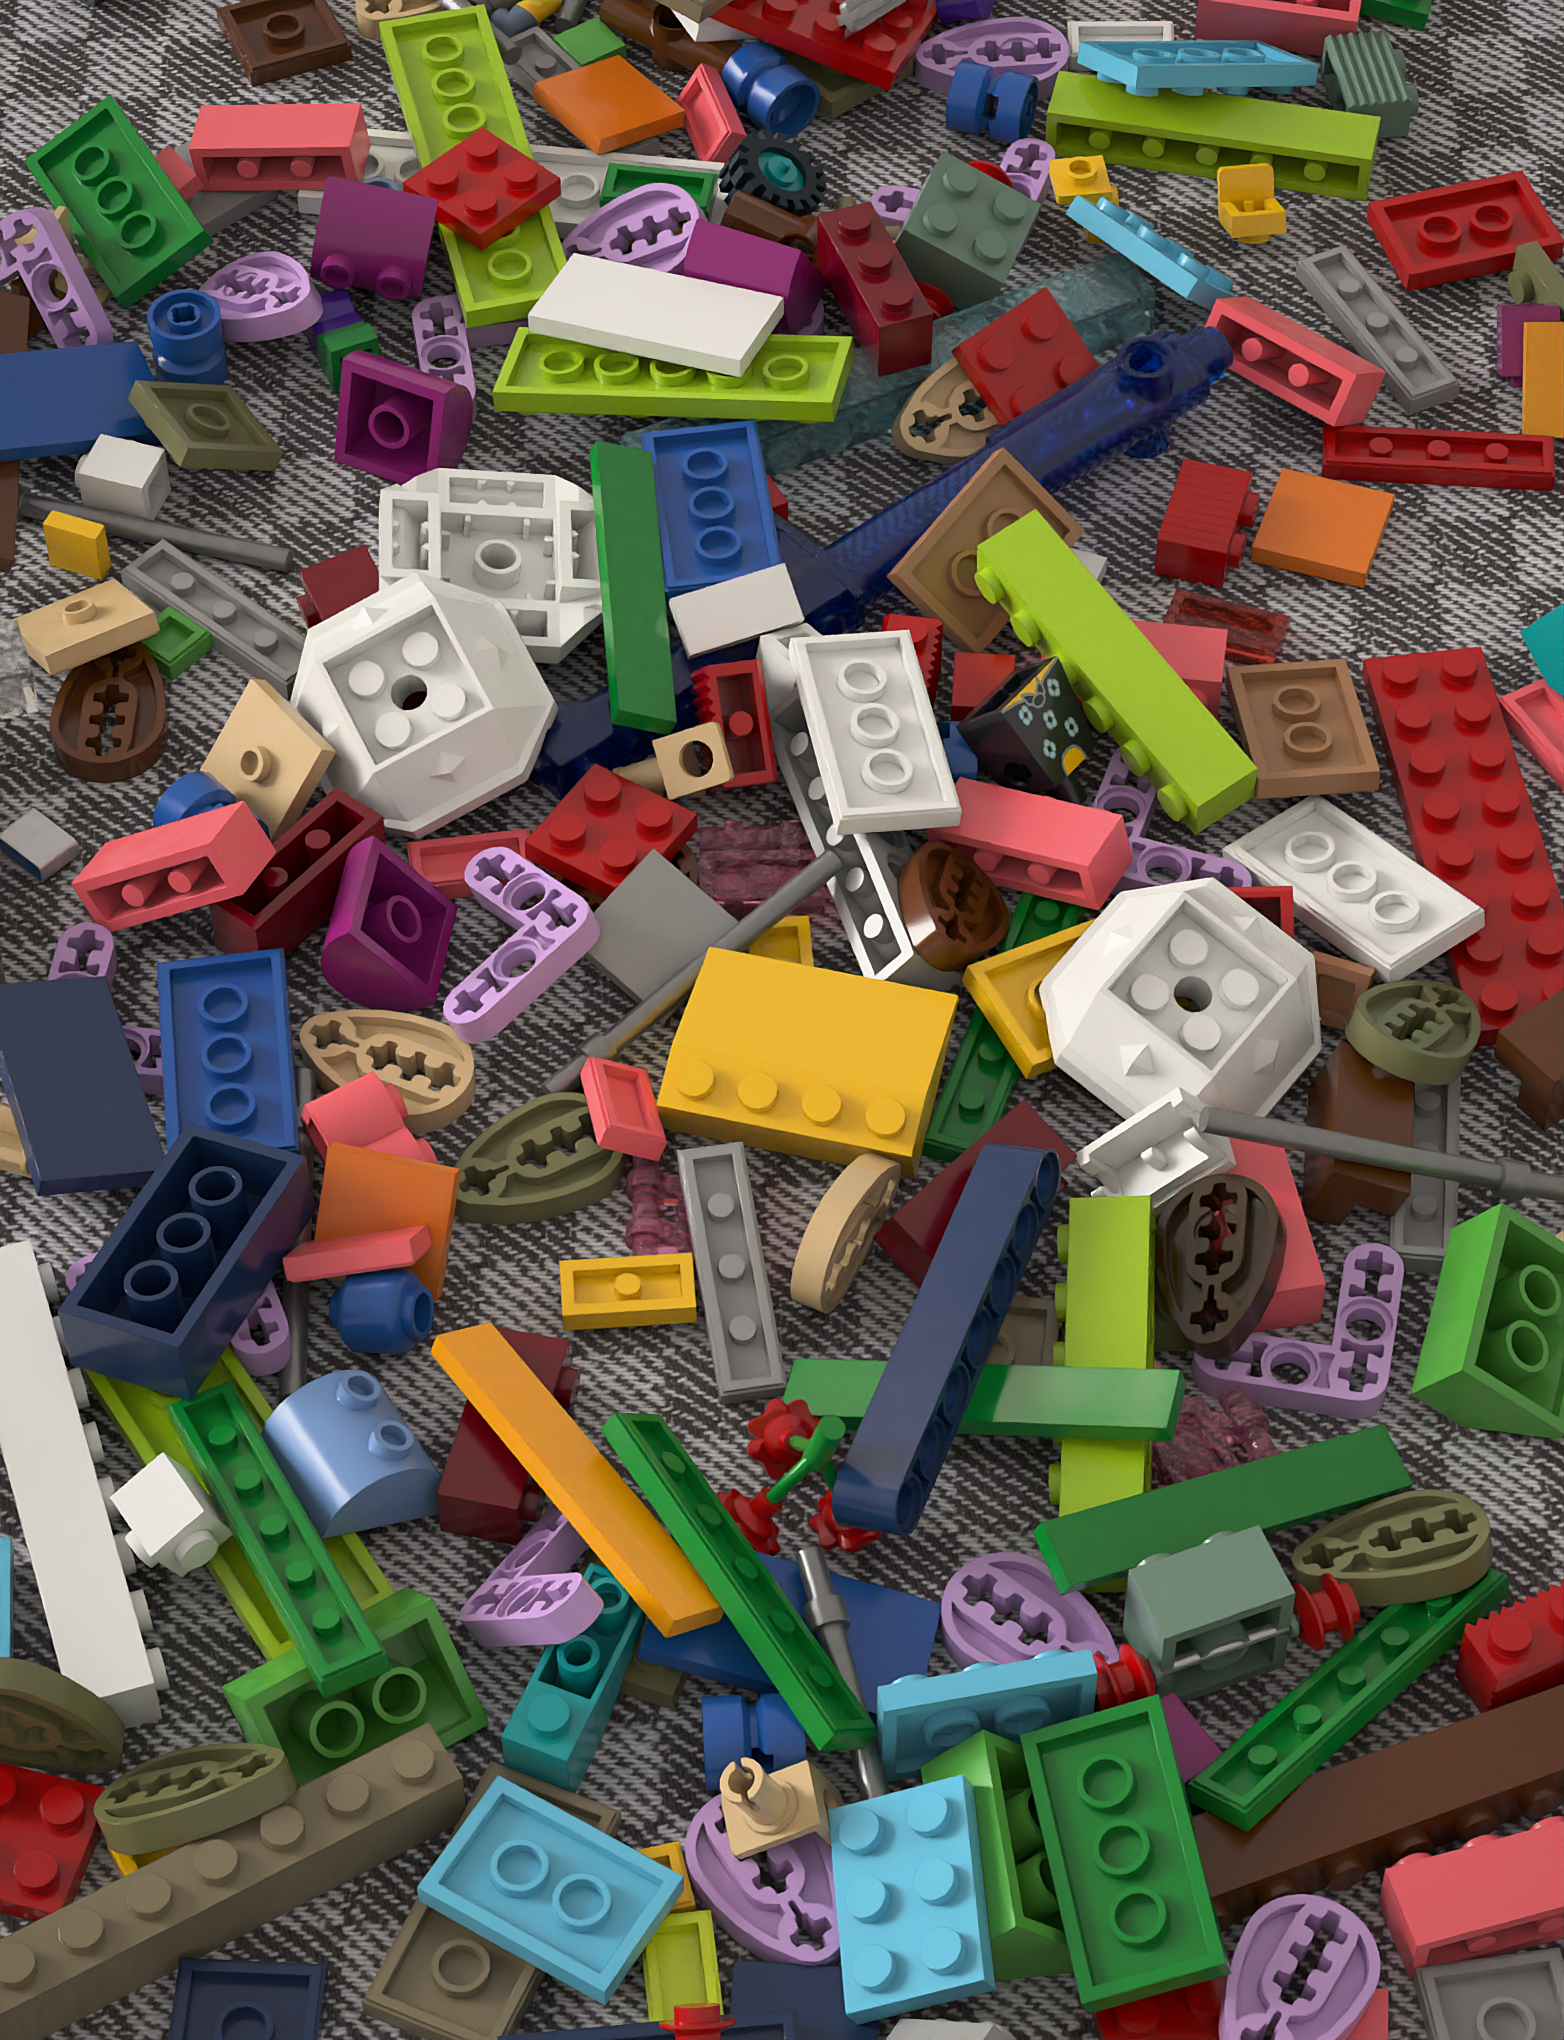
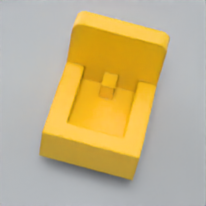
[1049,155,1119,244]
[1217,163,1287,244]

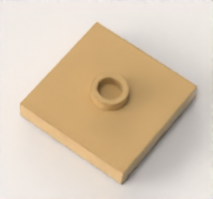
[7,579,160,676]
[199,678,337,843]

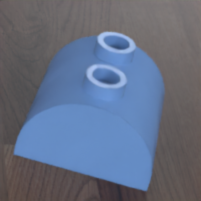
[261,1370,442,1539]

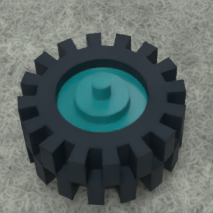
[719,130,826,217]

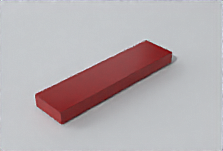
[1321,424,1555,491]

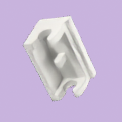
[1076,1087,1237,1217]

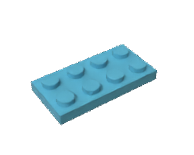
[1077,40,1319,96]

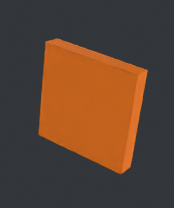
[532,55,685,156]
[1250,468,1395,588]
[314,1142,461,1301]

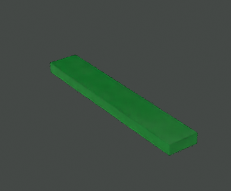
[590,440,677,735]
[922,892,1086,1163]
[783,1358,1186,1442]
[166,1380,391,1699]
[600,1412,879,1751]
[1032,1424,1413,1596]
[1188,1567,1509,1832]

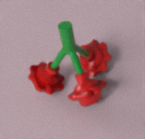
[716,1398,883,1556]

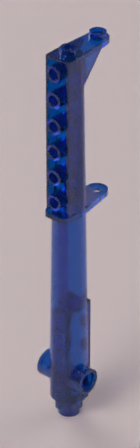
[529,326,1233,801]

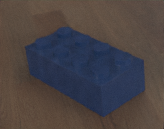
[58,1123,316,1401]

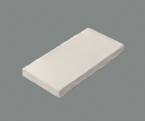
[528,253,784,377]
[788,630,962,835]
[1222,795,1485,983]

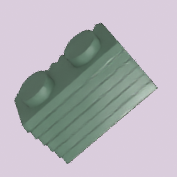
[1321,28,1419,139]

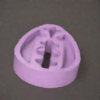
[915,17,1069,104]
[561,183,708,276]
[198,251,323,342]
[940,1552,1119,1713]
[685,1793,841,1966]
[1218,1894,1381,2040]

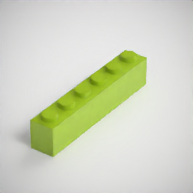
[1045,71,1381,201]
[974,509,1258,835]
[1049,1195,1157,1593]

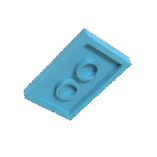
[1065,195,1237,311]
[876,1649,1098,1782]
[828,1774,995,2025]
[417,1775,684,2005]

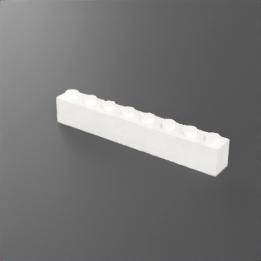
[0,1240,170,1729]

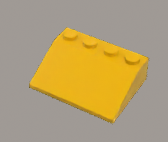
[656,946,959,1180]

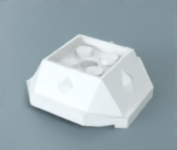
[379,468,603,664]
[289,571,559,839]
[1039,877,1322,1120]

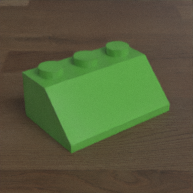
[1410,1203,1564,1439]
[221,1587,490,1788]
[920,1730,1074,1981]

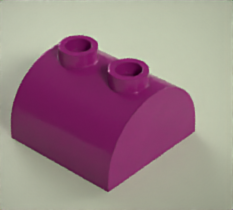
[310,176,439,301]
[684,218,826,334]
[334,350,473,485]
[320,835,458,1012]

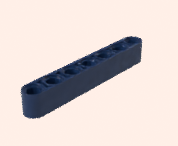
[832,1142,1061,1536]

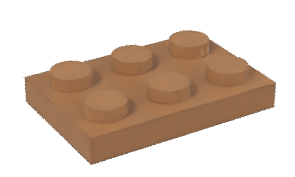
[886,447,1085,653]
[1225,659,1380,799]

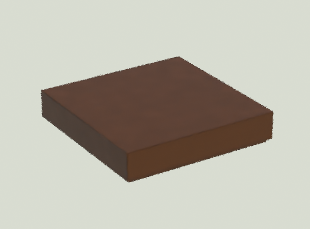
[216,0,352,87]

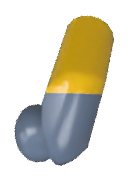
[490,0,562,38]

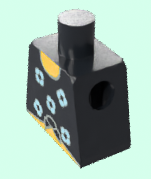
[956,656,1095,805]

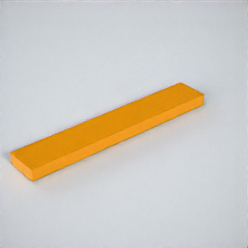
[430,1322,724,1638]

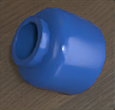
[329,1268,434,1355]

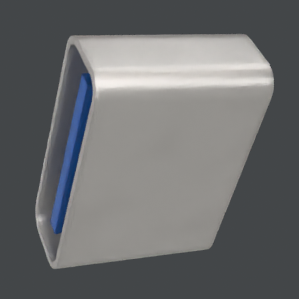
[0,808,80,883]

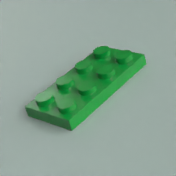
[24,95,214,309]
[1019,1694,1232,2014]

